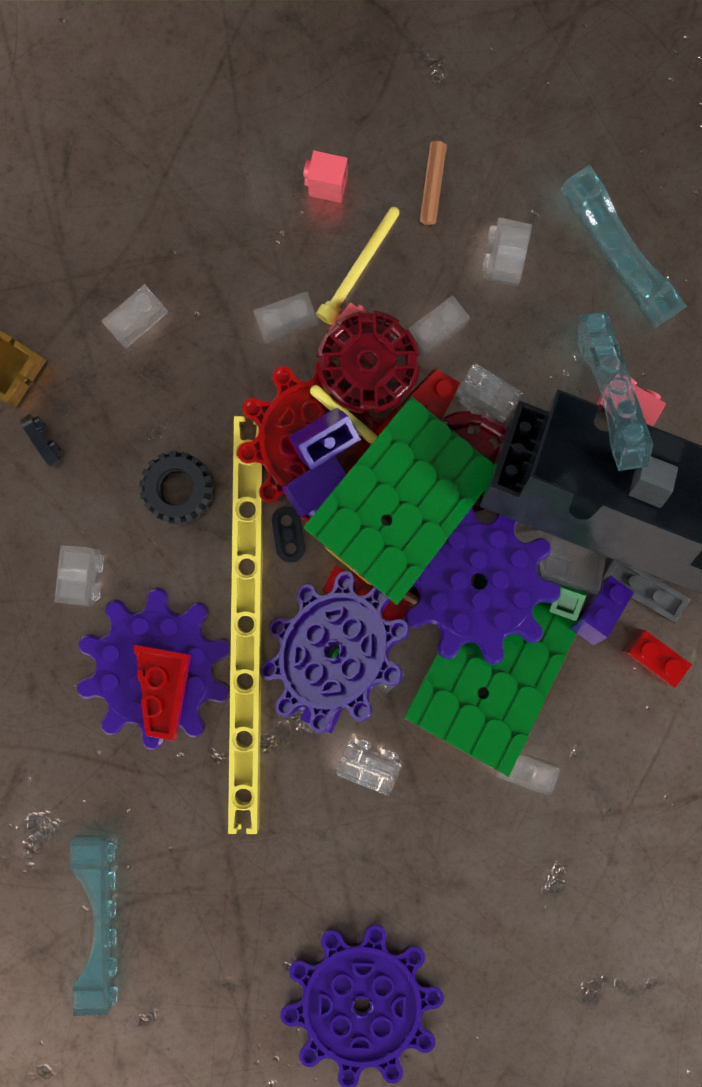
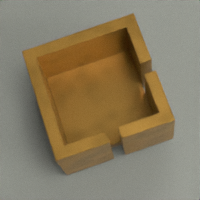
[0,330,46,407]

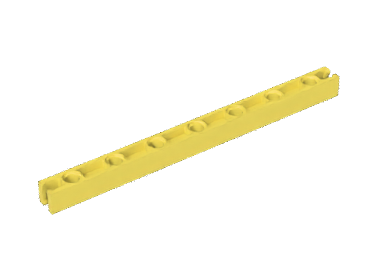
[228,416,264,834]

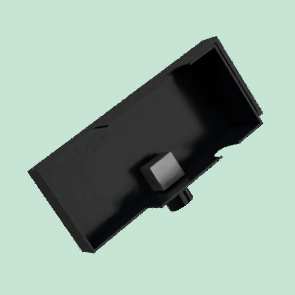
[480,389,702,594]

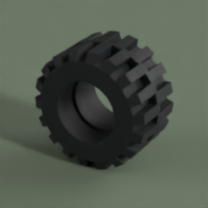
[139,451,215,524]

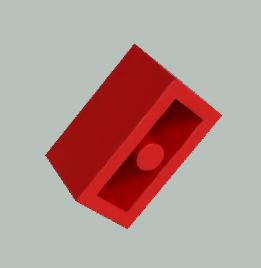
[622,629,692,688]

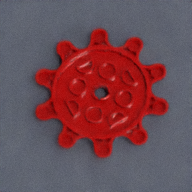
[237,361,388,521]

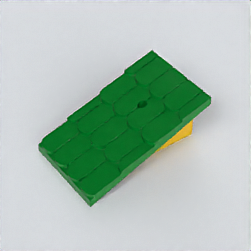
[303,396,494,605]
[404,575,577,777]

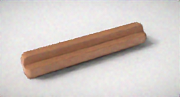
[420,141,447,225]

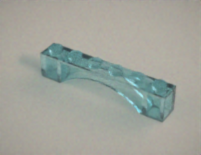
[560,164,687,329]
[576,312,653,471]
[70,835,117,1016]

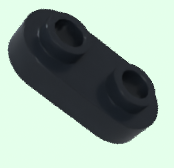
[20,414,62,467]
[272,506,305,563]

